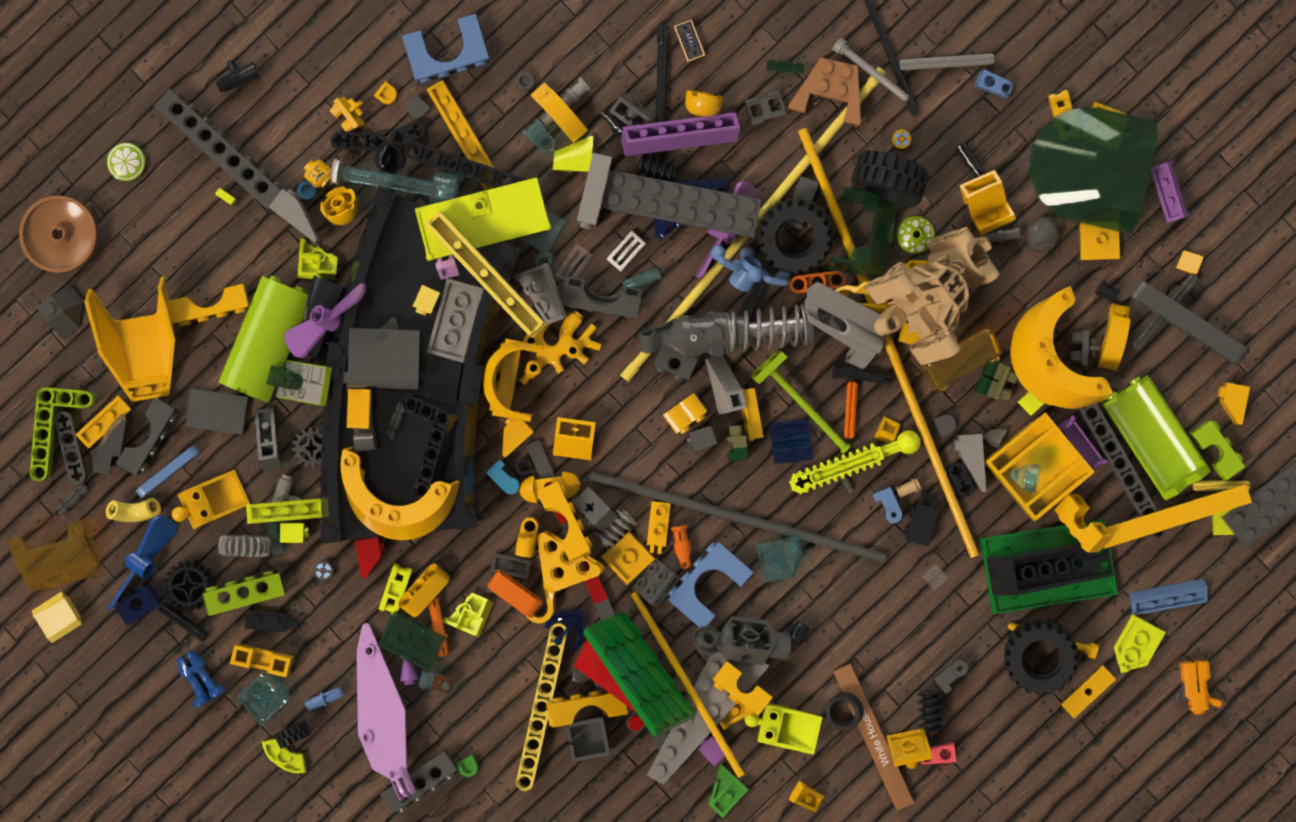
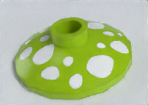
[897,216,935,254]

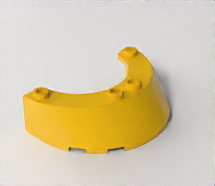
[1010,286,1113,409]
[341,446,460,540]

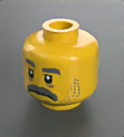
[304,160,331,188]

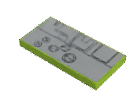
[275,360,332,406]

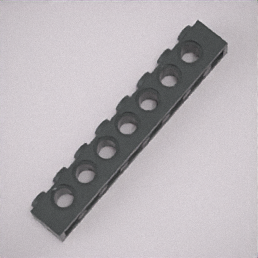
[154,89,284,211]

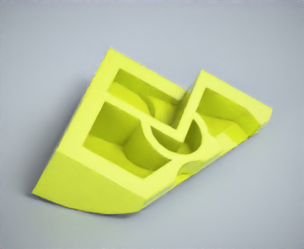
[553,136,594,172]
[297,239,338,281]
[443,593,494,637]

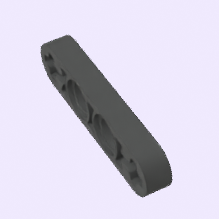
[55,411,87,484]

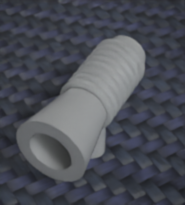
[272,474,301,502]

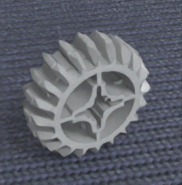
[218,535,271,557]

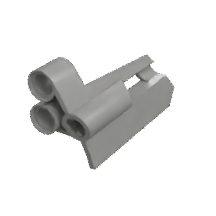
[805,282,883,369]

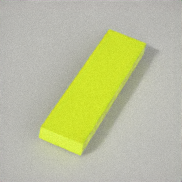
[246,498,322,524]

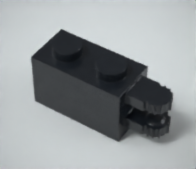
[903,489,940,547]

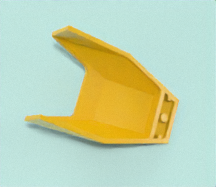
[84,276,175,402]

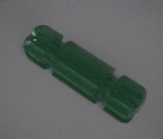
[766,60,804,74]

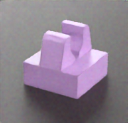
[436,255,459,280]

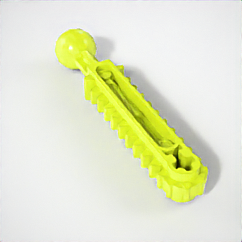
[789,430,921,494]

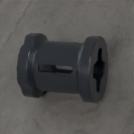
[1094,279,1120,304]

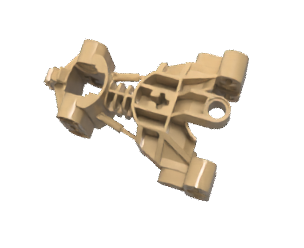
[865,227,1000,365]

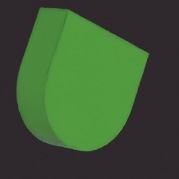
[456,754,478,777]

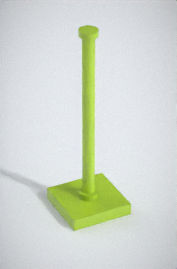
[750,350,851,454]

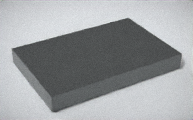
[185,389,249,435]

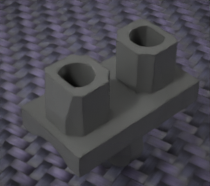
[1069,330,1101,365]

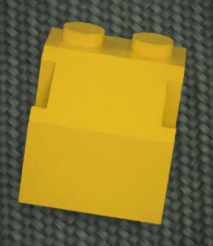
[960,170,1016,235]

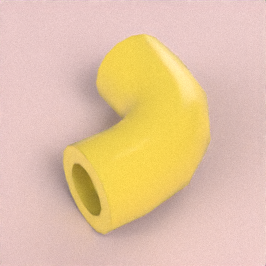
[106,498,161,522]

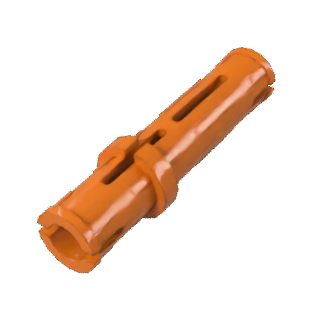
[428,598,450,657]

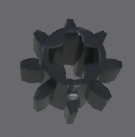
[786,621,811,645]

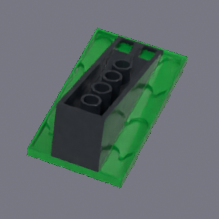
[980,519,1118,614]

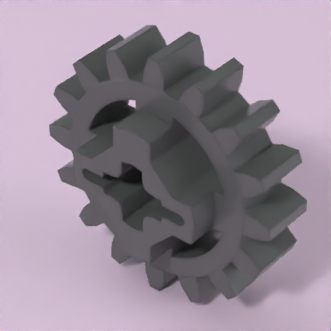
[291,427,322,469]

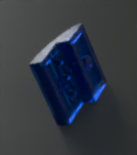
[770,419,812,465]

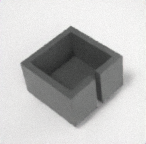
[565,715,611,763]

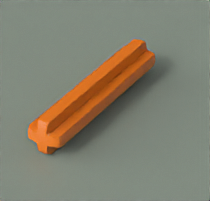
[844,382,858,438]

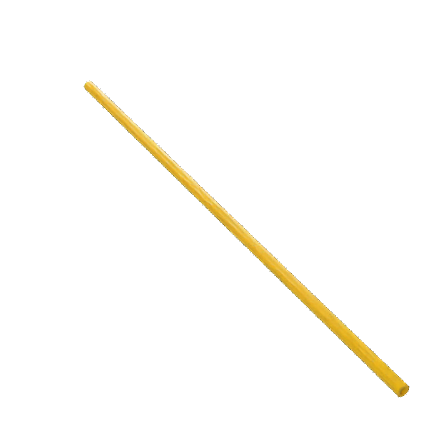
[798,128,979,558]

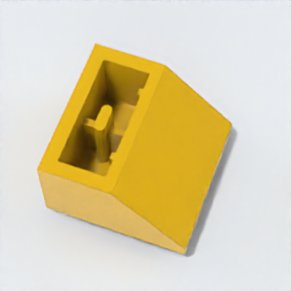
[553,417,596,460]

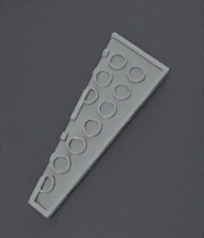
[647,653,769,785]

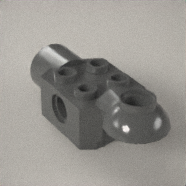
[693,616,791,665]

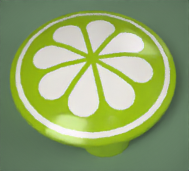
[107,143,146,181]

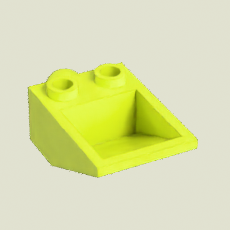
[744,703,823,755]

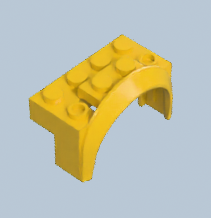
[483,339,545,422]

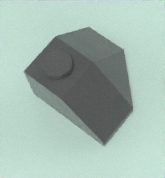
[36,286,84,339]

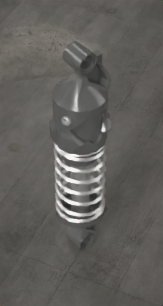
[639,303,847,358]

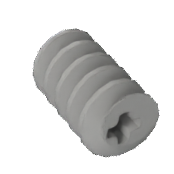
[594,508,637,549]

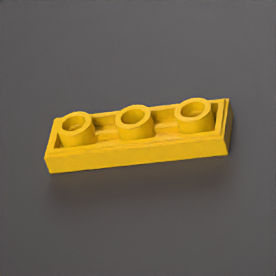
[1060,665,1116,718]

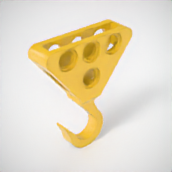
[526,531,605,623]

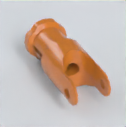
[671,525,692,569]

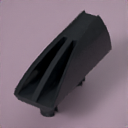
[304,275,346,359]

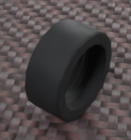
[825,692,864,731]

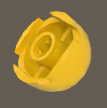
[685,90,724,118]
[320,187,360,226]

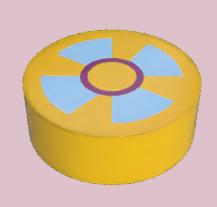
[892,129,911,149]

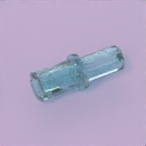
[623,267,662,288]
[266,521,284,556]

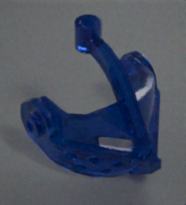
[544,609,585,651]

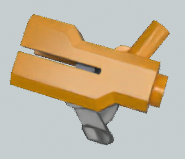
[1173,660,1222,714]

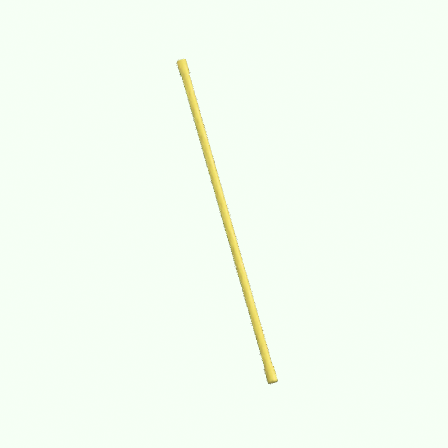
[620,67,887,382]

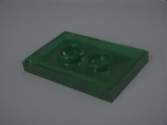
[378,610,446,671]

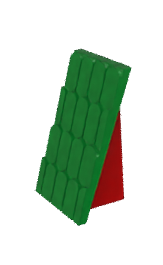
[574,612,694,738]

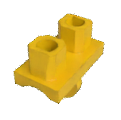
[330,96,365,132]

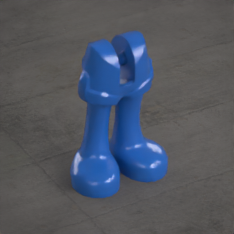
[176,650,226,709]

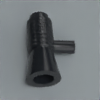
[216,60,261,92]

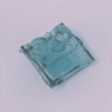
[235,670,291,726]

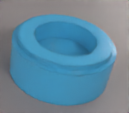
[297,181,317,201]

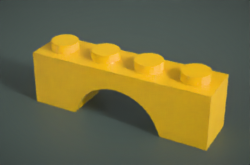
[169,284,250,327]
[536,482,593,563]
[546,691,628,727]

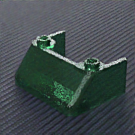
[828,187,896,278]

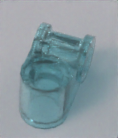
[522,118,556,155]

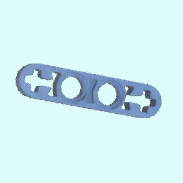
[136,445,200,499]

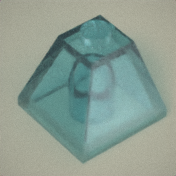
[755,535,802,582]

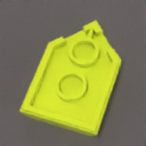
[1114,614,1166,674]

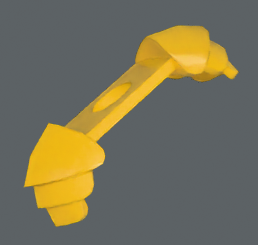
[519,472,581,503]

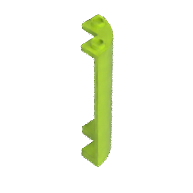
[218,276,308,403]
[1102,375,1211,500]

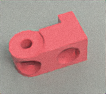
[921,742,956,764]

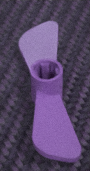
[695,181,758,278]
[285,283,366,358]

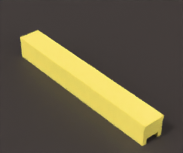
[425,211,547,338]

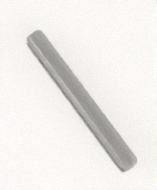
[899,53,995,70]

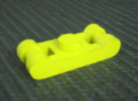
[379,563,413,616]

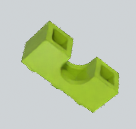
[1189,420,1245,481]

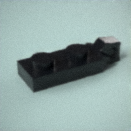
[244,609,299,632]

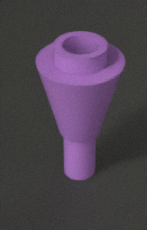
[400,649,419,685]

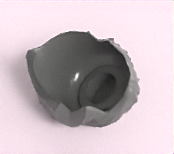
[1026,217,1060,251]

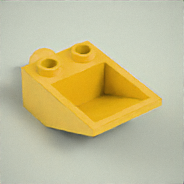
[172,470,250,530]

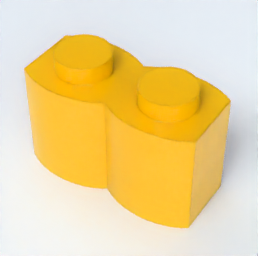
[663,393,707,434]

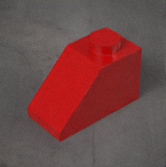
[355,537,385,579]

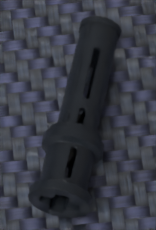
[832,362,892,385]

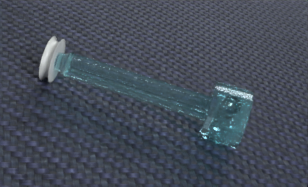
[330,158,460,205]

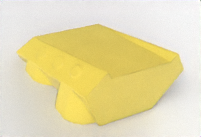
[32,591,82,643]

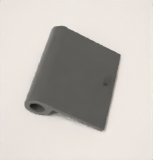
[343,328,420,390]

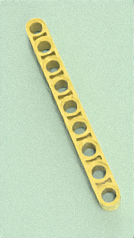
[516,622,568,791]

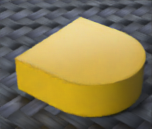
[374,81,397,105]

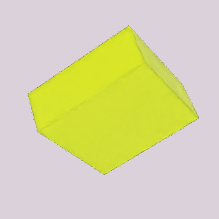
[215,188,238,206]

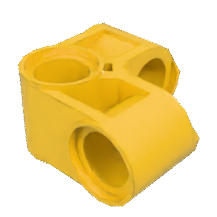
[515,516,539,558]

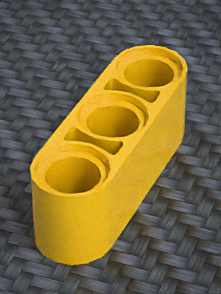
[398,564,450,617]

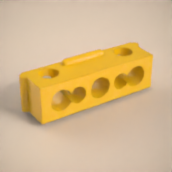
[742,388,763,441]

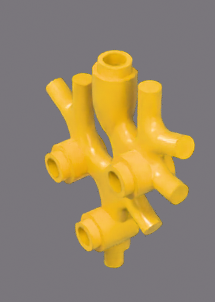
[519,310,602,385]

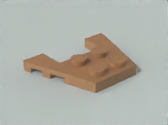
[788,58,862,127]

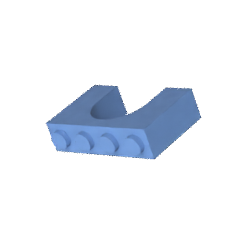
[402,14,490,84]
[668,541,754,628]

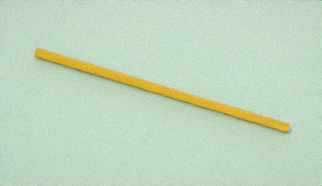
[630,591,745,778]

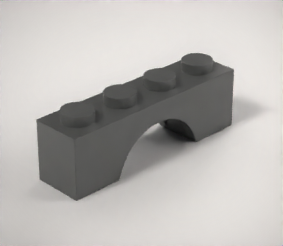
[562,277,642,318]
[116,397,178,475]

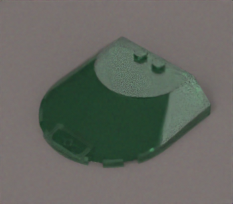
[1029,107,1158,235]

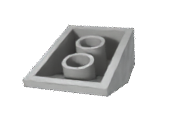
[269,189,322,245]

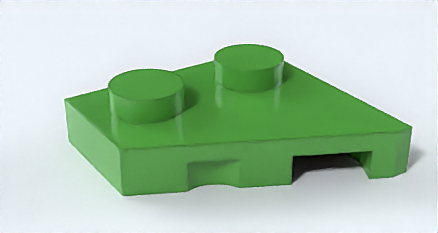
[709,764,749,818]

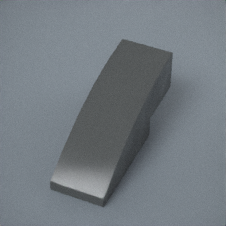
[92,414,126,474]

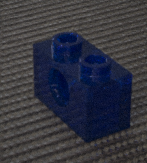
[114,584,162,626]

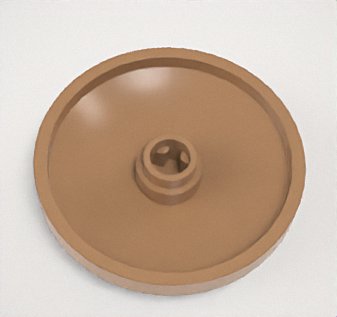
[19,196,98,273]

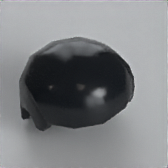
[374,144,403,175]

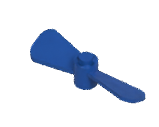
[108,515,177,610]

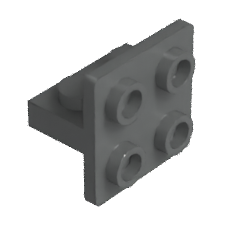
[633,558,681,608]

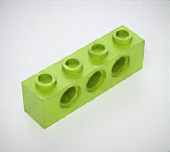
[202,570,285,616]

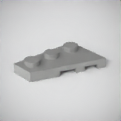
[514,263,567,324]

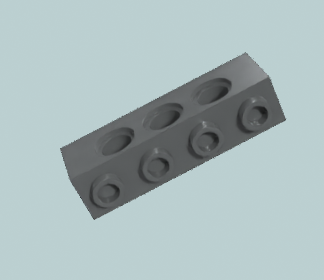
[380,749,458,813]

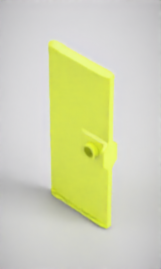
[415,177,551,261]

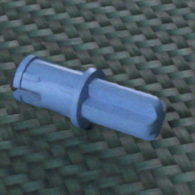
[305,687,344,712]

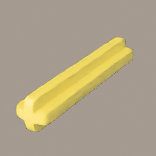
[1192,480,1250,491]

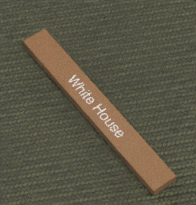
[833,663,914,811]

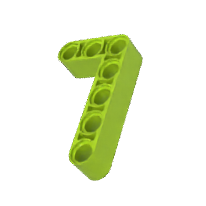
[30,388,97,481]

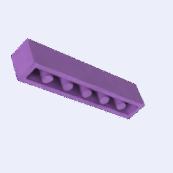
[621,112,740,156]

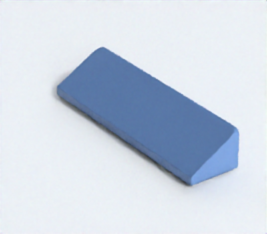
[1129,579,1208,615]

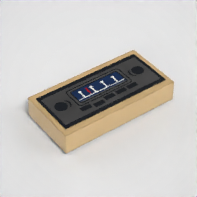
[674,19,705,63]

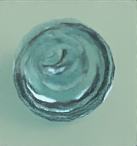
[1010,464,1041,493]

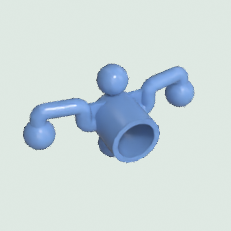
[711,245,792,292]

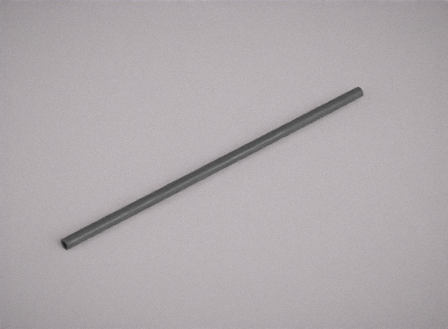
[589,471,887,563]

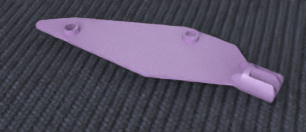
[357,623,416,801]

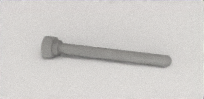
[832,37,909,101]

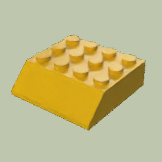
[984,413,1094,521]

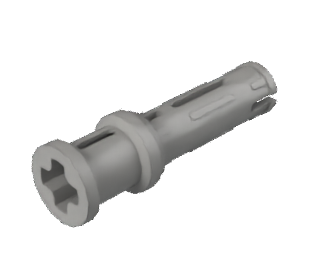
[540,77,592,127]

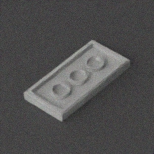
[427,278,485,363]

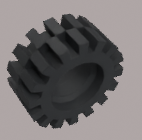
[274,720,312,749]

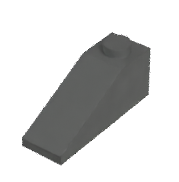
[254,407,282,471]

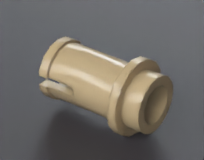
[896,478,921,499]

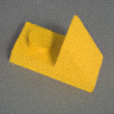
[789,781,825,812]

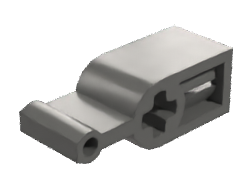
[784,176,819,230]

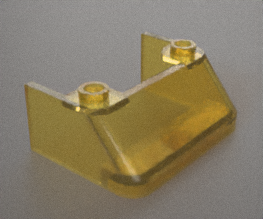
[917,326,1002,392]

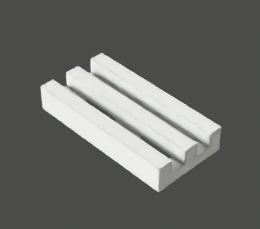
[607,231,646,272]

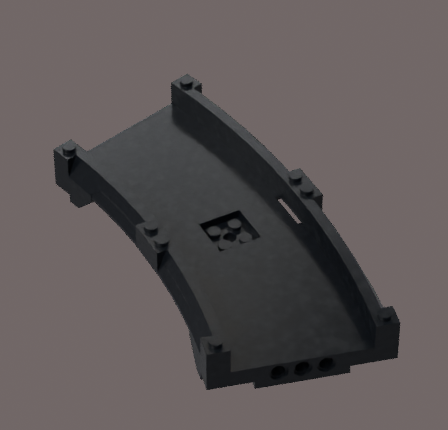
[320,186,523,544]

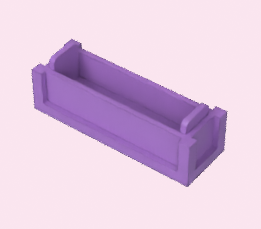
[1150,161,1190,223]
[1057,416,1107,472]

